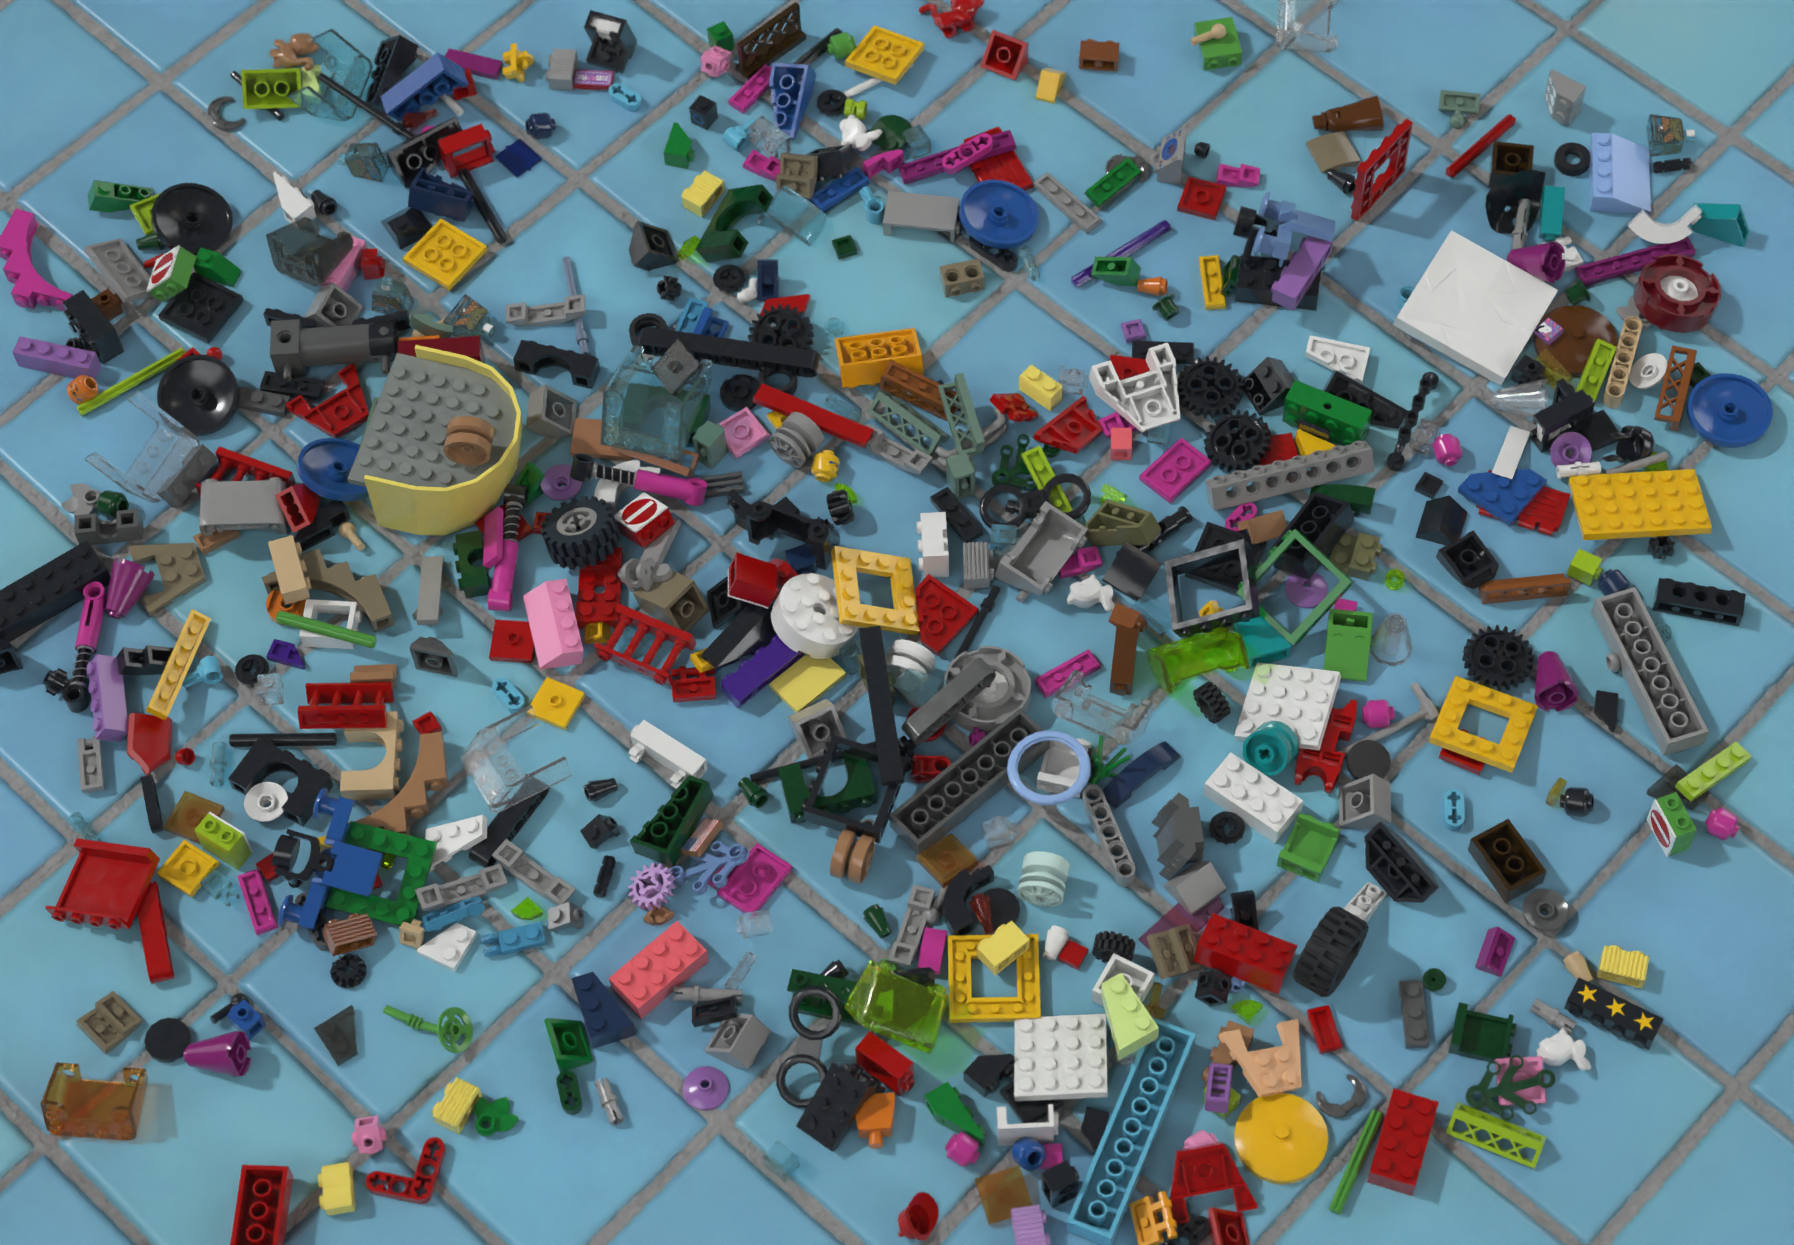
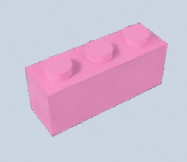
[319,235,367,292]

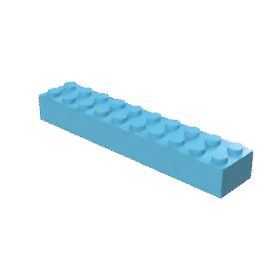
[1066,1018,1196,1245]

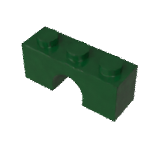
[453,530,490,599]

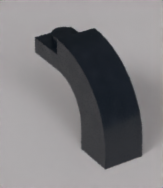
[727,489,800,533]
[944,865,994,935]

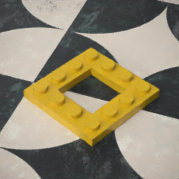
[831,546,920,635]
[1428,676,1538,773]
[948,934,1041,1023]

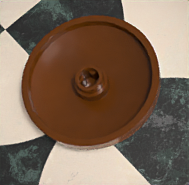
[1534,305,1618,378]

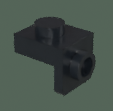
[580,814,620,849]

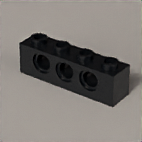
[1653,578,1746,626]

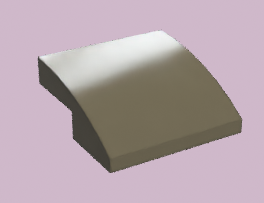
[1306,131,1361,173]
[776,152,818,198]
[1146,924,1204,980]
[77,991,142,1054]

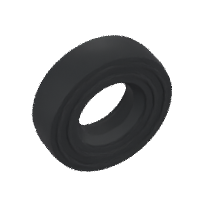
[1554,142,1590,176]

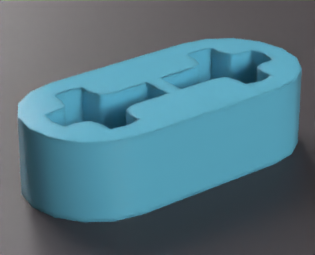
[608,83,642,112]
[492,678,525,714]
[1443,789,1465,831]

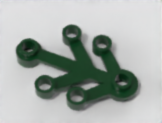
[991,434,1060,491]
[1466,1055,1555,1121]

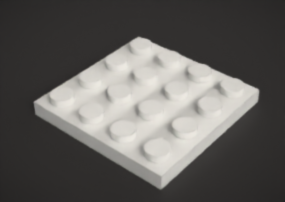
[1234,662,1341,750]
[1014,1014,1108,1101]

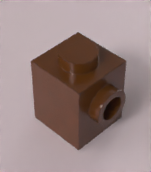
[91,289,123,321]

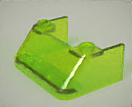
[1146,627,1250,694]

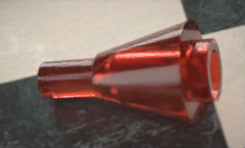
[402,109,438,132]
[969,893,995,935]

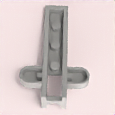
[618,518,681,592]

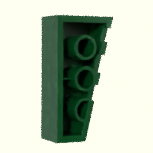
[630,775,714,867]

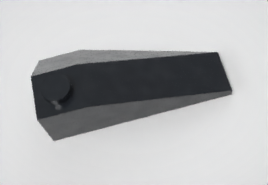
[366,35,419,106]
[382,117,463,188]
[1322,370,1408,429]
[701,603,777,669]

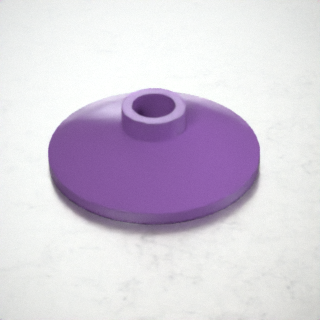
[1550,432,1592,467]
[541,464,583,501]
[1285,572,1328,608]
[683,1066,729,1110]

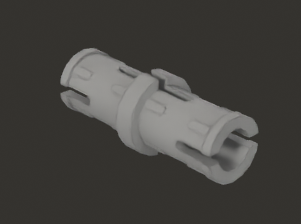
[1529,998,1577,1035]
[594,1078,624,1126]

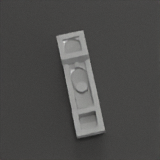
[506,294,586,326]
[865,423,933,474]
[492,839,576,905]
[415,864,508,911]
[888,885,935,968]

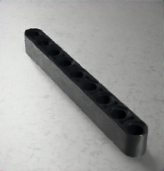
[637,327,820,378]

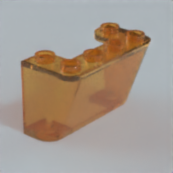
[40,1062,148,1141]

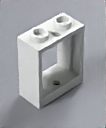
[299,599,362,649]

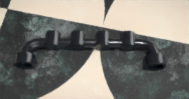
[1387,372,1439,471]

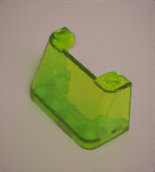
[844,960,949,1054]

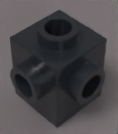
[1511,355,1546,392]
[1195,968,1231,1007]

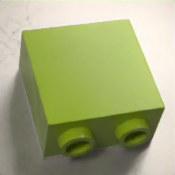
[194,811,253,870]

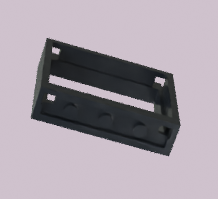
[1165,539,1260,638]
[801,735,908,844]

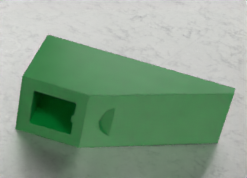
[88,180,153,213]
[924,1081,986,1147]

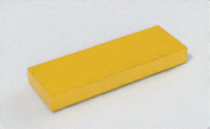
[1199,255,1226,310]

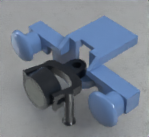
[1233,192,1335,267]

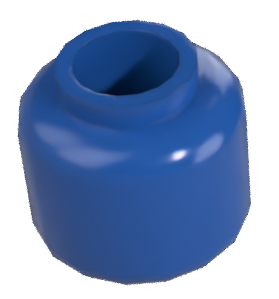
[1011,1137,1046,1171]

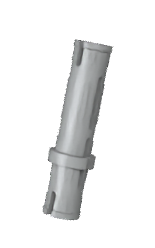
[1511,199,1531,250]
[673,985,742,1004]

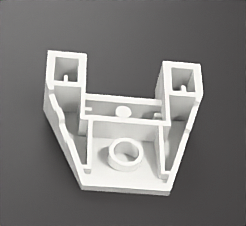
[1089,343,1180,432]

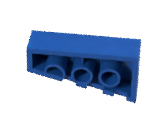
[381,52,469,121]

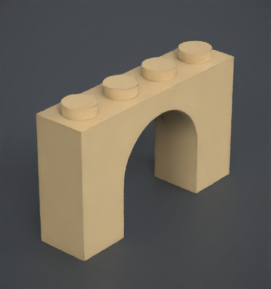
[340,711,404,800]

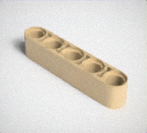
[1603,316,1642,409]

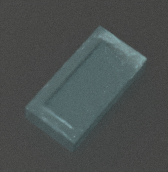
[1132,593,1172,636]

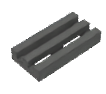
[700,471,745,498]

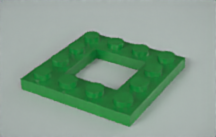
[326,821,437,926]

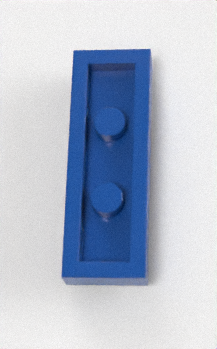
[810,167,869,213]

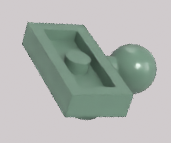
[1439,90,1480,129]

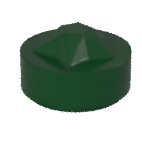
[1423,968,1446,991]

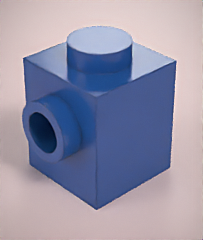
[227,1000,266,1041]

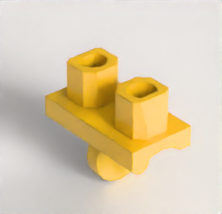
[503,43,534,82]

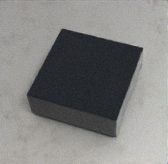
[1414,472,1443,499]

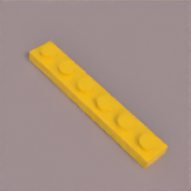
[145,609,211,720]

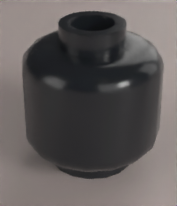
[1560,787,1594,817]

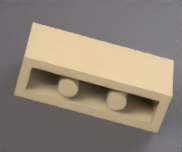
[268,535,312,605]

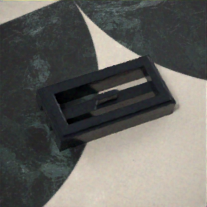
[692,996,738,1028]

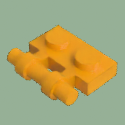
[1129,1191,1177,1245]

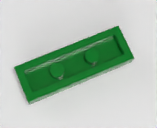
[1084,157,1141,208]

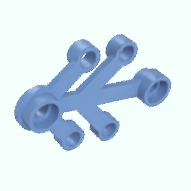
[669,841,749,895]

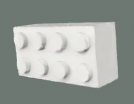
[1203,752,1303,844]

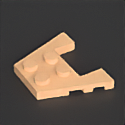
[1218,1019,1302,1097]

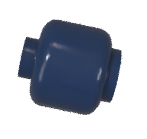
[525,112,556,139]
[1597,569,1630,596]

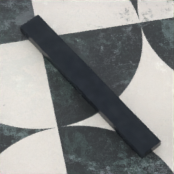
[859,626,904,786]

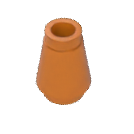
[1137,277,1168,297]

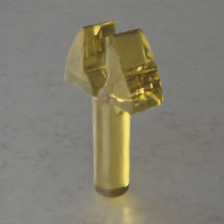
[1144,982,1166,1020]

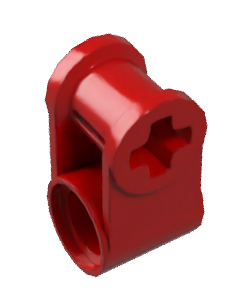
[909,755,951,783]

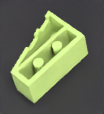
[1101,973,1159,1061]

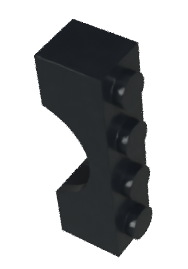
[513,340,600,389]

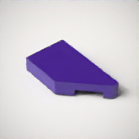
[266,639,305,670]

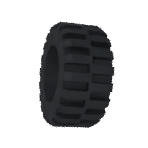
[1293,906,1368,997]

